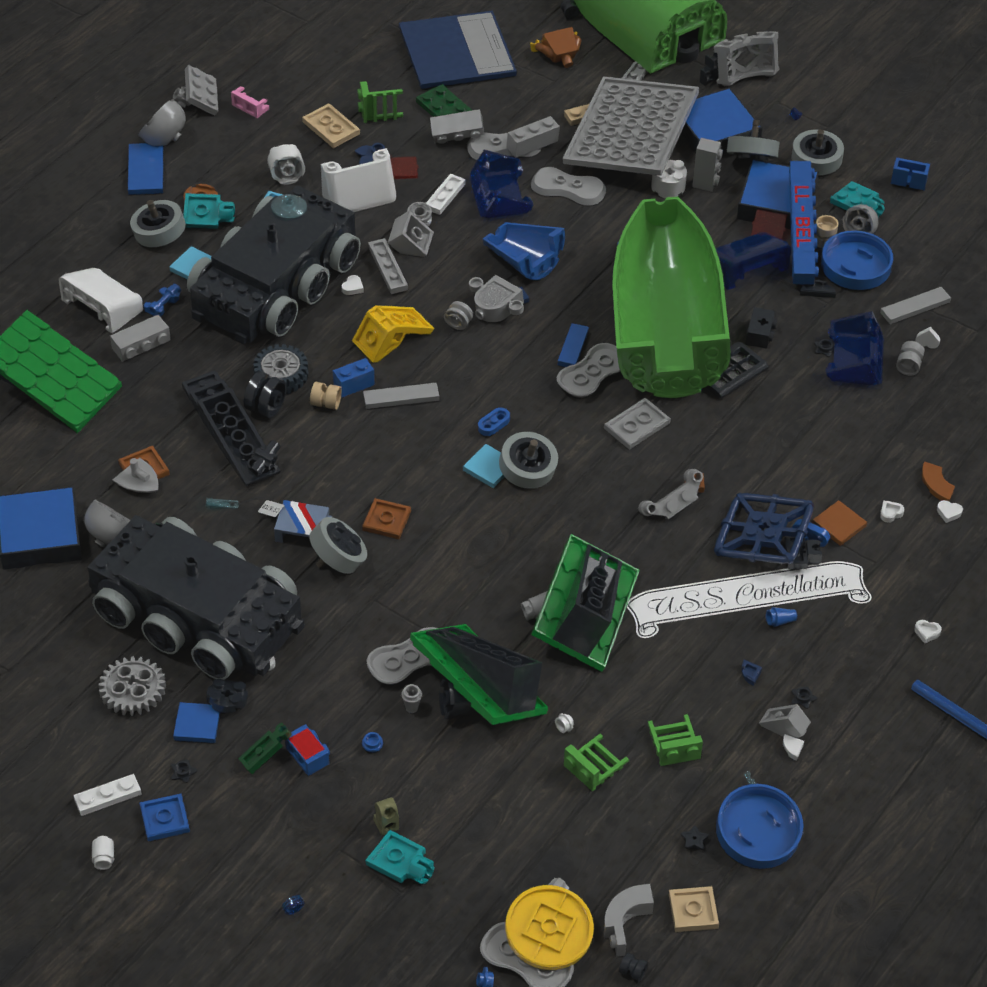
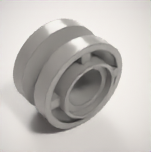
[407,202,432,226]
[444,301,473,330]

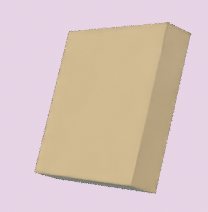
[669,886,719,932]

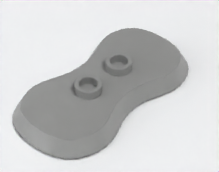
[467,133,541,161]
[531,167,606,205]
[557,343,621,398]
[367,627,438,684]
[480,922,574,987]

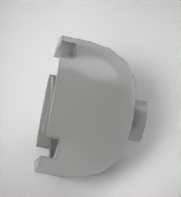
[842,204,878,234]

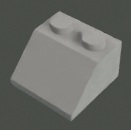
[388,210,434,257]

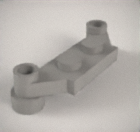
[638,469,703,519]

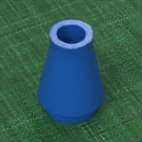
[766,607,797,627]

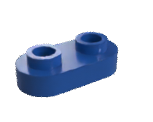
[478,408,510,436]
[792,519,830,547]

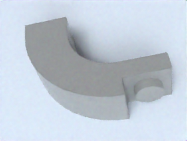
[604,884,654,957]

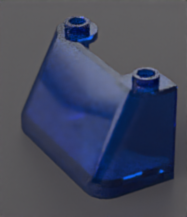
[470,149,533,218]
[715,232,791,290]
[825,311,884,385]

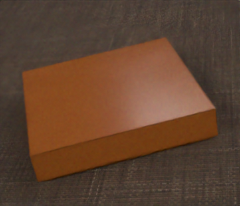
[118,446,170,479]
[362,498,411,539]
[812,500,867,546]

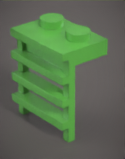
[357,81,403,123]
[648,714,703,766]
[564,734,629,791]

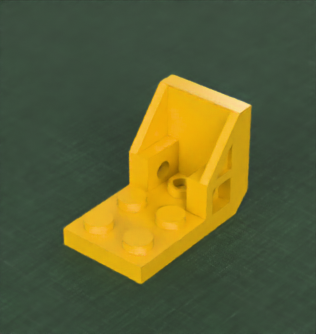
[352,305,434,362]

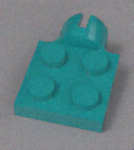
[830,181,885,217]
[183,193,235,229]
[365,830,435,884]

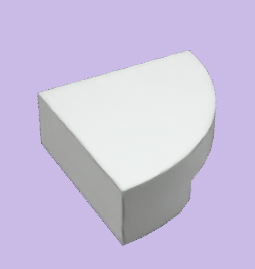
[783,734,804,761]

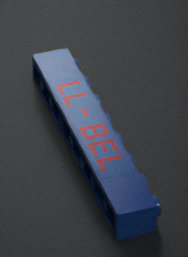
[789,161,819,284]

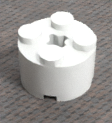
[268,144,305,185]
[651,160,687,198]

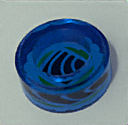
[282,895,305,915]

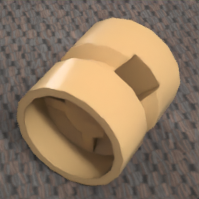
[814,215,839,248]
[310,382,342,410]

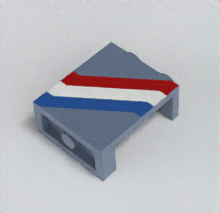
[274,500,332,543]

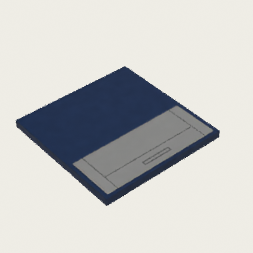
[399,11,517,89]

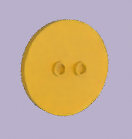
[505,885,594,970]

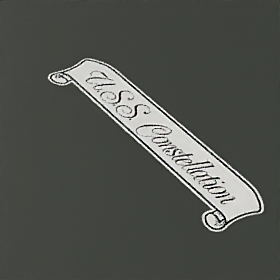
[627,561,872,638]

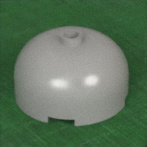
[138,99,186,146]
[84,500,130,548]

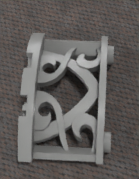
[714,32,779,86]

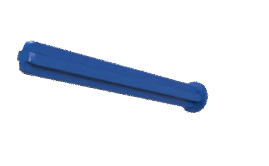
[911,680,987,739]

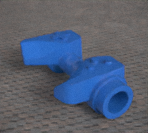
[144,284,181,317]

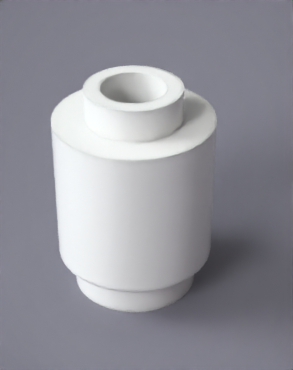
[92,836,114,870]

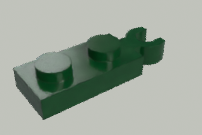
[238,722,292,774]

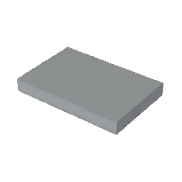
[604,398,671,450]

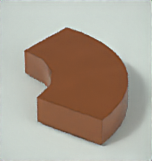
[922,462,955,502]

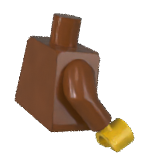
[530,27,581,68]

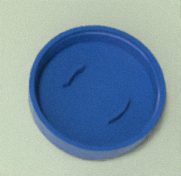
[821,231,893,290]
[716,784,803,869]

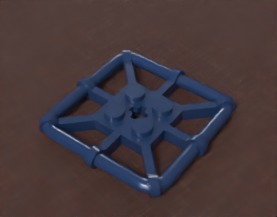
[714,492,814,564]

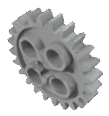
[99,656,166,716]

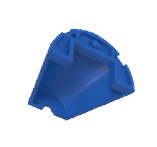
[483,222,565,280]

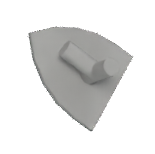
[112,458,159,493]

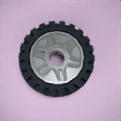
[254,344,308,394]

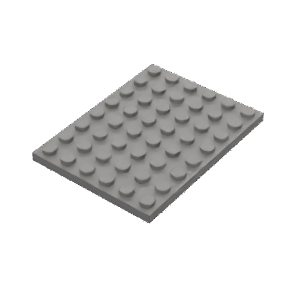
[563,76,699,176]

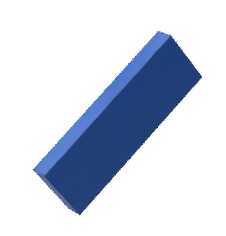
[558,323,589,367]

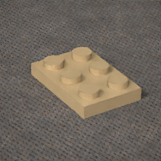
[302,103,360,148]

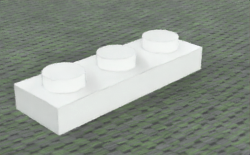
[426,174,465,215]
[73,774,142,816]

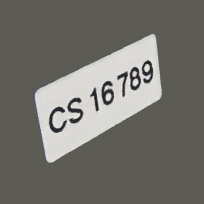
[258,500,284,517]

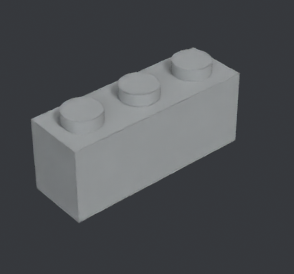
[430,109,484,143]
[506,116,560,158]
[693,138,723,192]
[110,315,170,362]

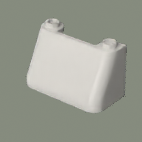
[321,148,396,212]
[59,268,143,334]

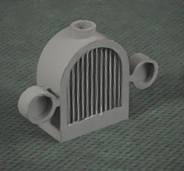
[469,275,524,322]

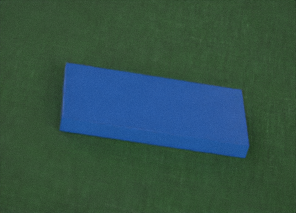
[128,143,163,194]

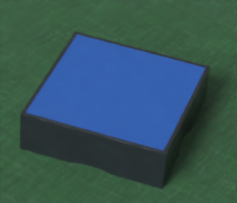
[681,88,763,155]
[737,159,819,229]
[0,486,82,570]

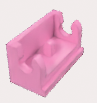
[231,86,269,118]

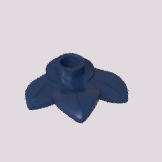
[355,143,385,165]

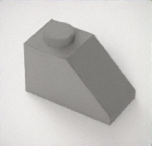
[759,704,811,738]

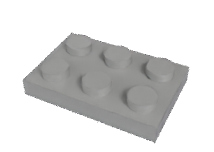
[185,65,218,116]

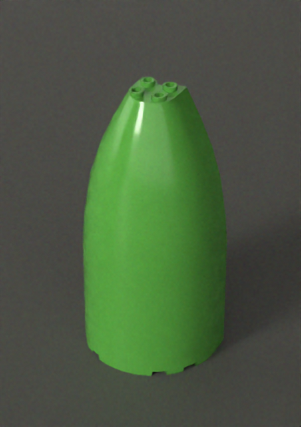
[575,0,727,74]
[613,196,731,398]

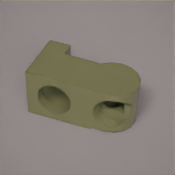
[373,797,399,836]

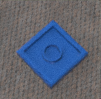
[173,702,221,743]
[140,794,190,841]

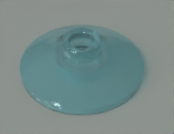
[271,194,307,218]

